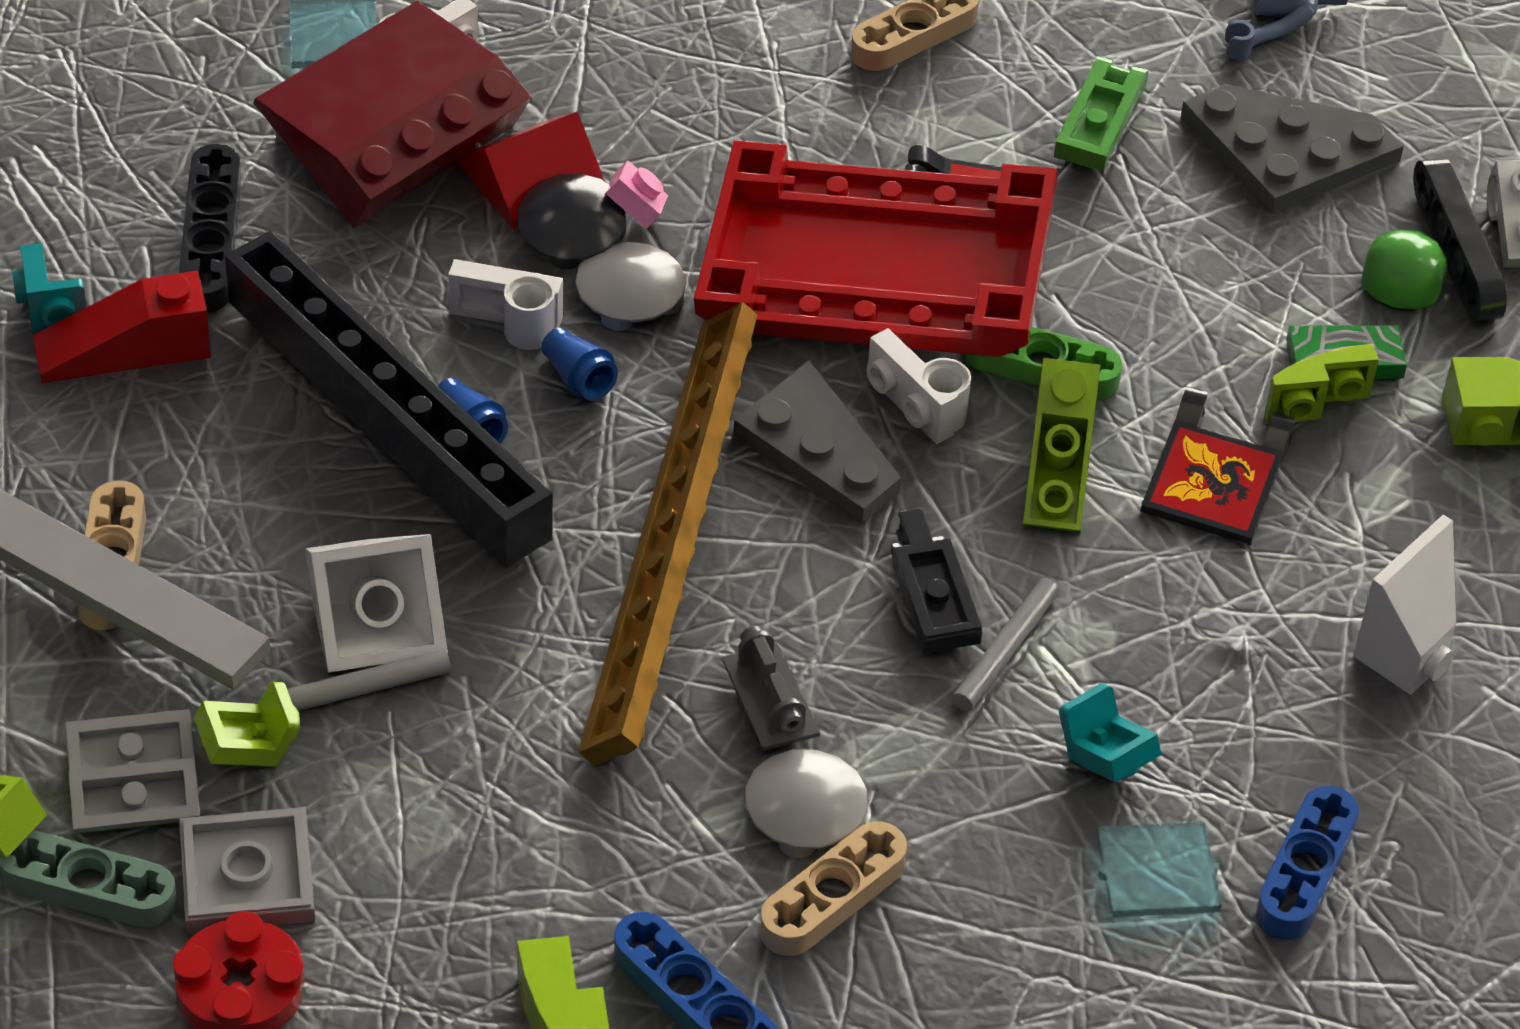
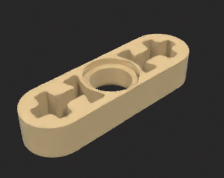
[850,0,979,71]
[76,481,146,630]
[760,821,907,956]

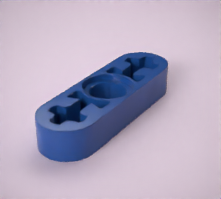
[1256,786,1359,940]

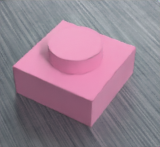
[605,160,668,229]

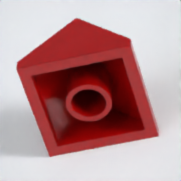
[457,111,605,229]

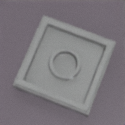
[179,807,315,934]

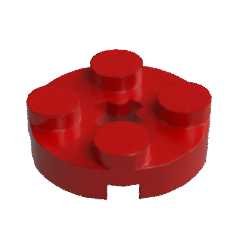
[173,911,305,1029]

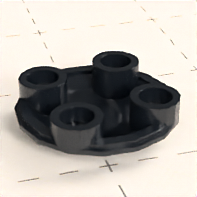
[518,173,626,269]

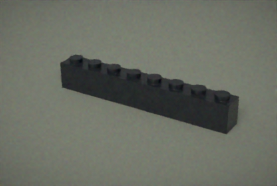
[225,230,553,568]

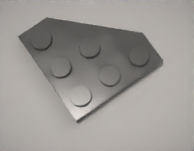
[1181,84,1404,213]

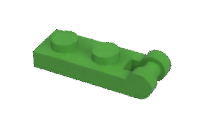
[1053,56,1149,172]

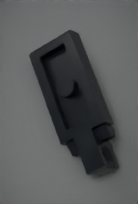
[891,508,983,654]

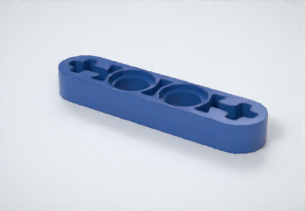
[614,912,780,1029]

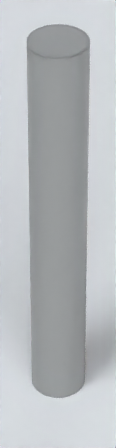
[952,578,1059,712]
[287,649,451,711]

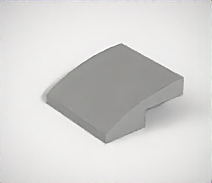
[65,709,200,834]

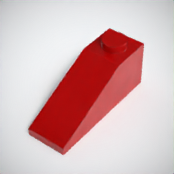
[33,271,211,383]

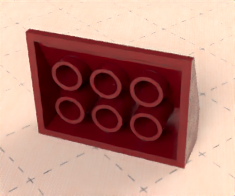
[253,0,532,228]

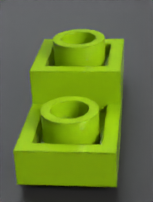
[1264,344,1379,424]

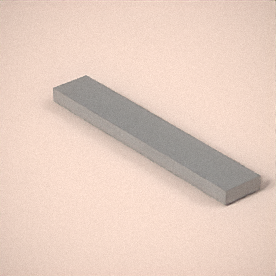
[0,489,270,690]

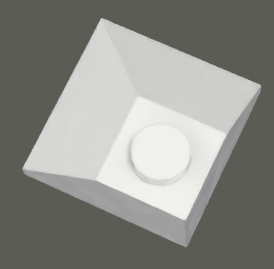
[1353,515,1456,695]
[305,534,448,673]

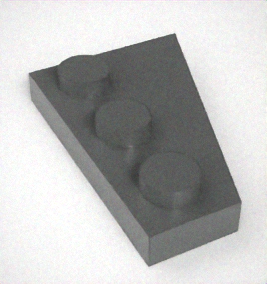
[733,360,901,524]

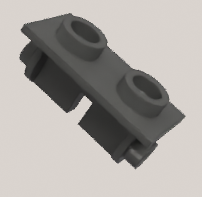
[722,626,820,751]

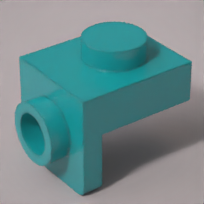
[12,243,87,333]
[1059,683,1162,782]

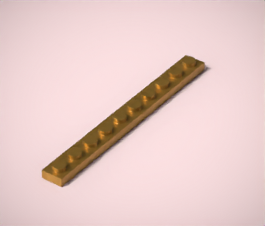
[578,302,758,766]

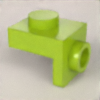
[194,682,300,767]

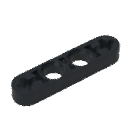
[179,143,242,313]
[1413,158,1507,322]

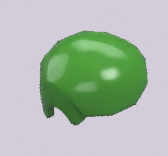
[1361,229,1447,309]

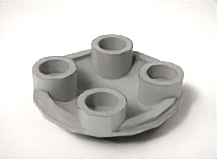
[576,242,686,331]
[745,749,867,858]

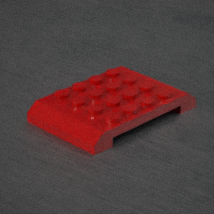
[693,140,1057,357]

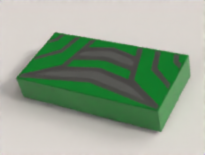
[1286,325,1407,379]

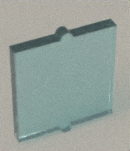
[290,0,377,69]
[1096,822,1222,918]

